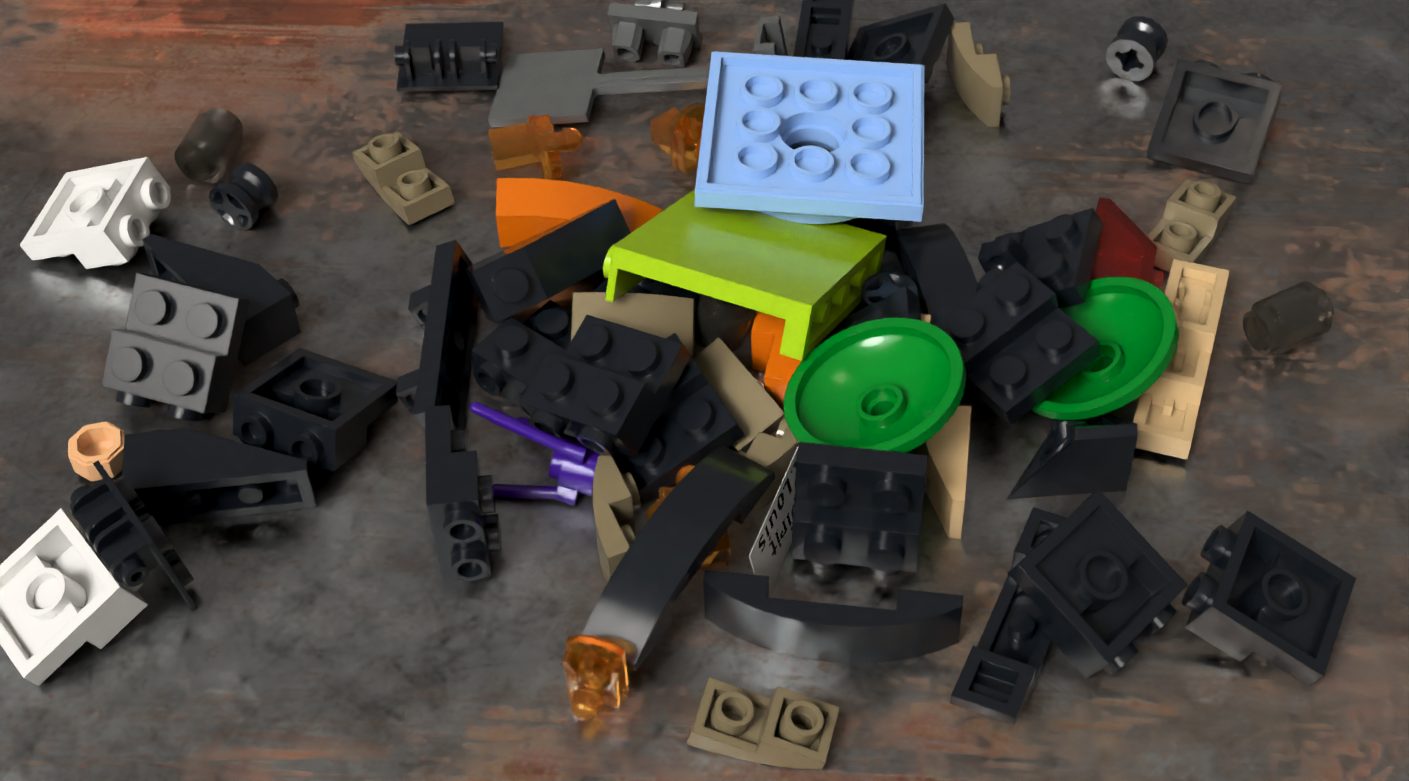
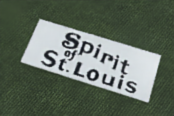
[749,445,799,595]

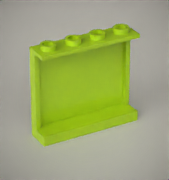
[603,189,887,361]

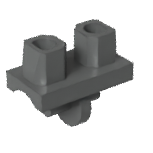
[607,0,703,68]

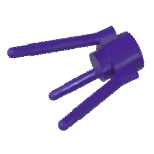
[470,402,601,506]

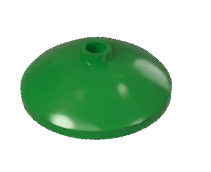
[1030,277,1179,420]
[784,318,966,453]

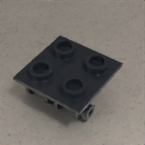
[394,22,504,92]
[70,460,197,611]

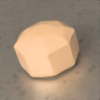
[68,421,125,482]

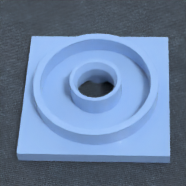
[694,51,924,224]

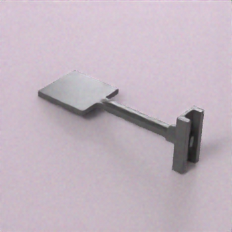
[488,16,788,128]

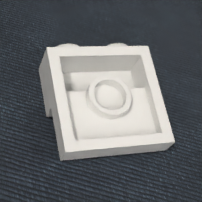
[20,157,171,269]
[0,508,148,686]

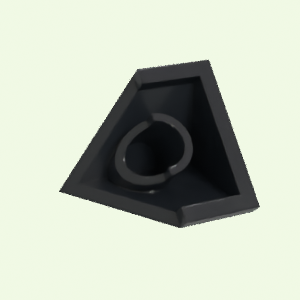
[1007,414,1138,499]

